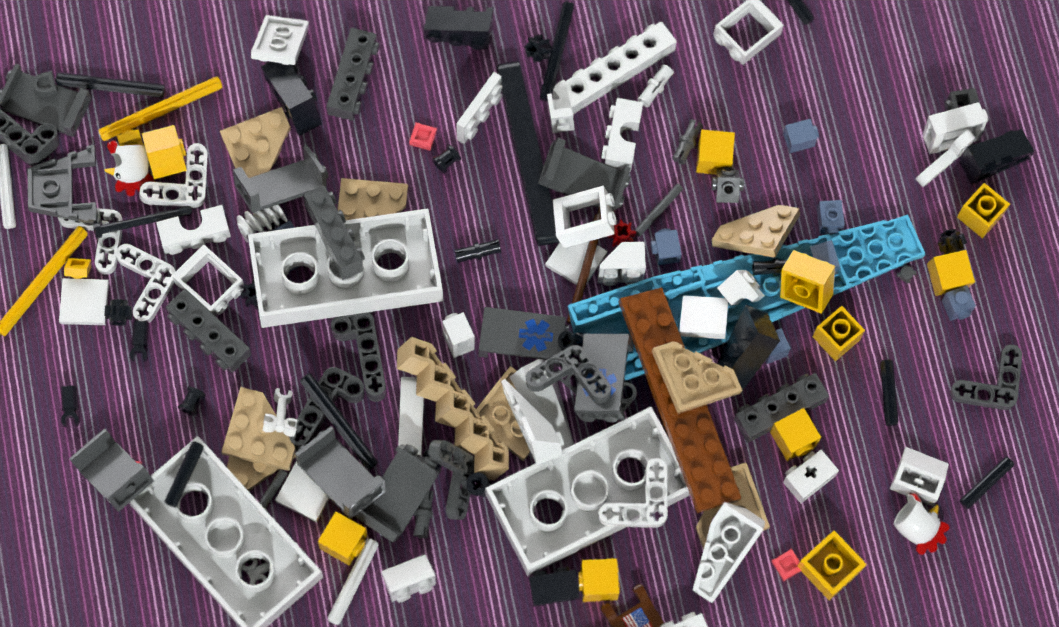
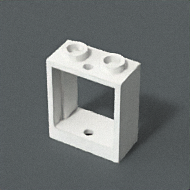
[713,0,784,65]
[922,102,988,154]
[553,186,617,248]
[172,245,244,316]

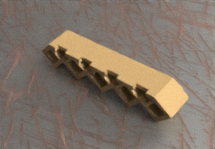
[397,337,509,481]

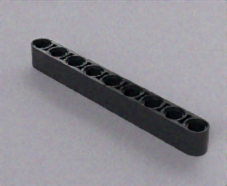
[497,61,560,247]

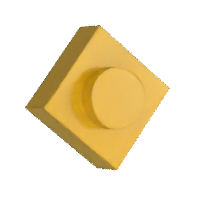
[117,129,143,146]
[64,258,91,279]

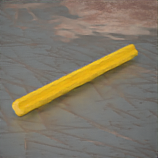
[98,77,222,141]
[0,226,88,336]

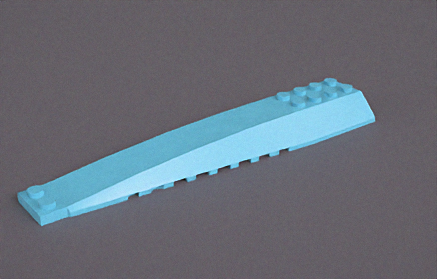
[568,215,925,381]

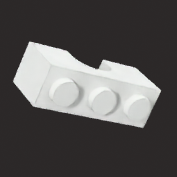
[602,98,643,171]
[156,205,231,255]

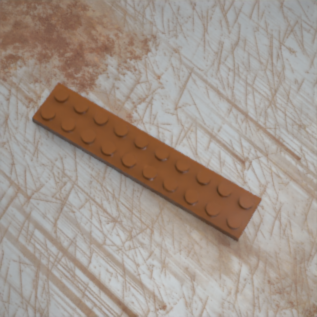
[618,287,742,513]

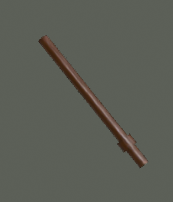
[566,204,602,325]

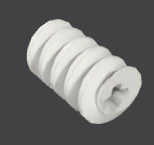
[237,204,287,243]

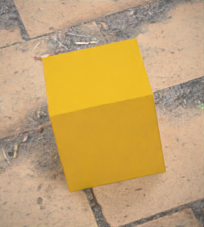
[142,125,187,179]
[696,129,735,174]
[957,183,1010,239]
[927,250,975,296]
[812,306,865,361]
[770,408,821,461]
[318,512,367,566]
[578,558,620,602]

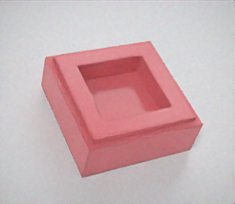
[409,123,437,151]
[771,549,801,581]

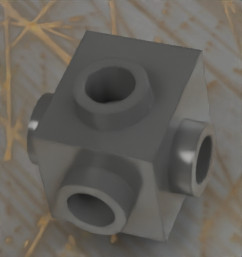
[711,167,744,203]

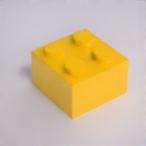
[780,250,835,314]
[797,530,867,601]

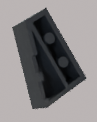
[424,6,493,50]
[261,61,322,136]
[960,129,1034,185]
[717,305,780,391]

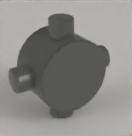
[897,264,916,284]

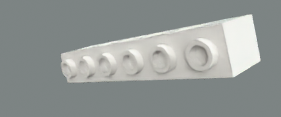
[553,21,677,114]

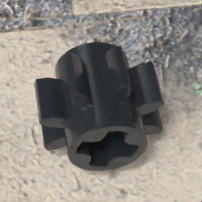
[524,34,552,62]
[937,229,967,254]
[241,280,258,310]
[104,299,133,326]

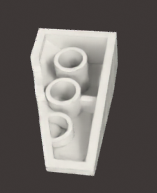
[509,359,574,450]
[501,379,564,465]
[693,502,765,603]

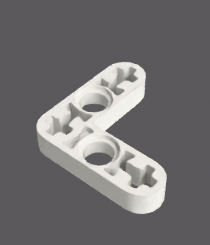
[916,130,975,187]
[139,143,207,208]
[57,208,123,275]
[116,244,176,323]
[598,458,667,527]

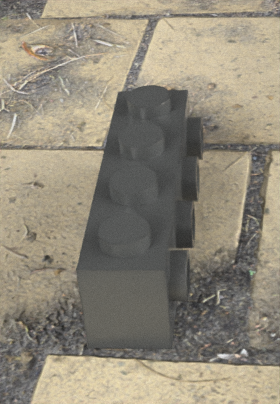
[327,28,380,121]
[304,185,365,280]
[165,289,251,373]
[734,373,829,443]

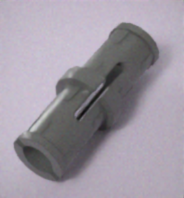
[672,120,703,164]
[413,490,434,538]

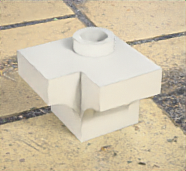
[717,270,765,305]

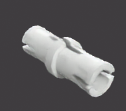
[637,64,674,107]

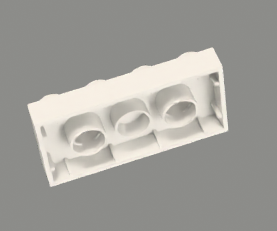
[248,209,443,328]
[485,407,690,576]
[129,436,323,627]

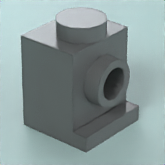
[944,88,979,111]

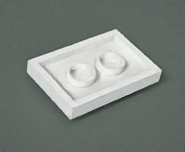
[251,15,309,65]
[457,72,503,144]

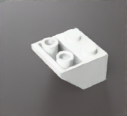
[598,242,646,286]
[890,447,949,506]
[381,555,436,603]

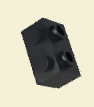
[529,566,580,607]

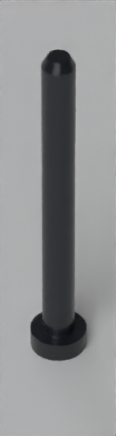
[93,206,192,239]

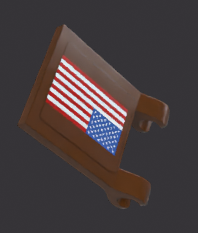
[601,584,665,627]

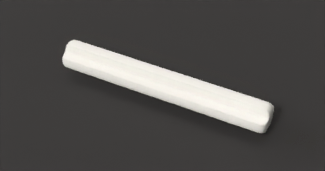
[0,144,16,229]
[328,538,378,625]

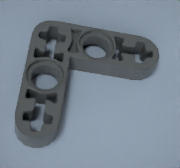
[526,345,611,403]
[950,345,1022,410]
[429,440,474,520]

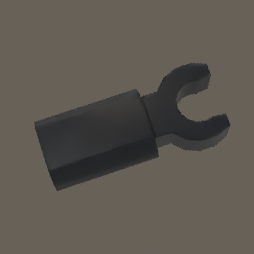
[130,321,149,362]
[61,385,80,427]

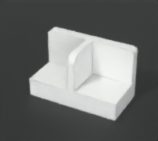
[547,94,574,133]

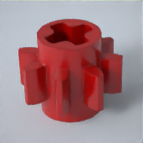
[608,220,636,247]

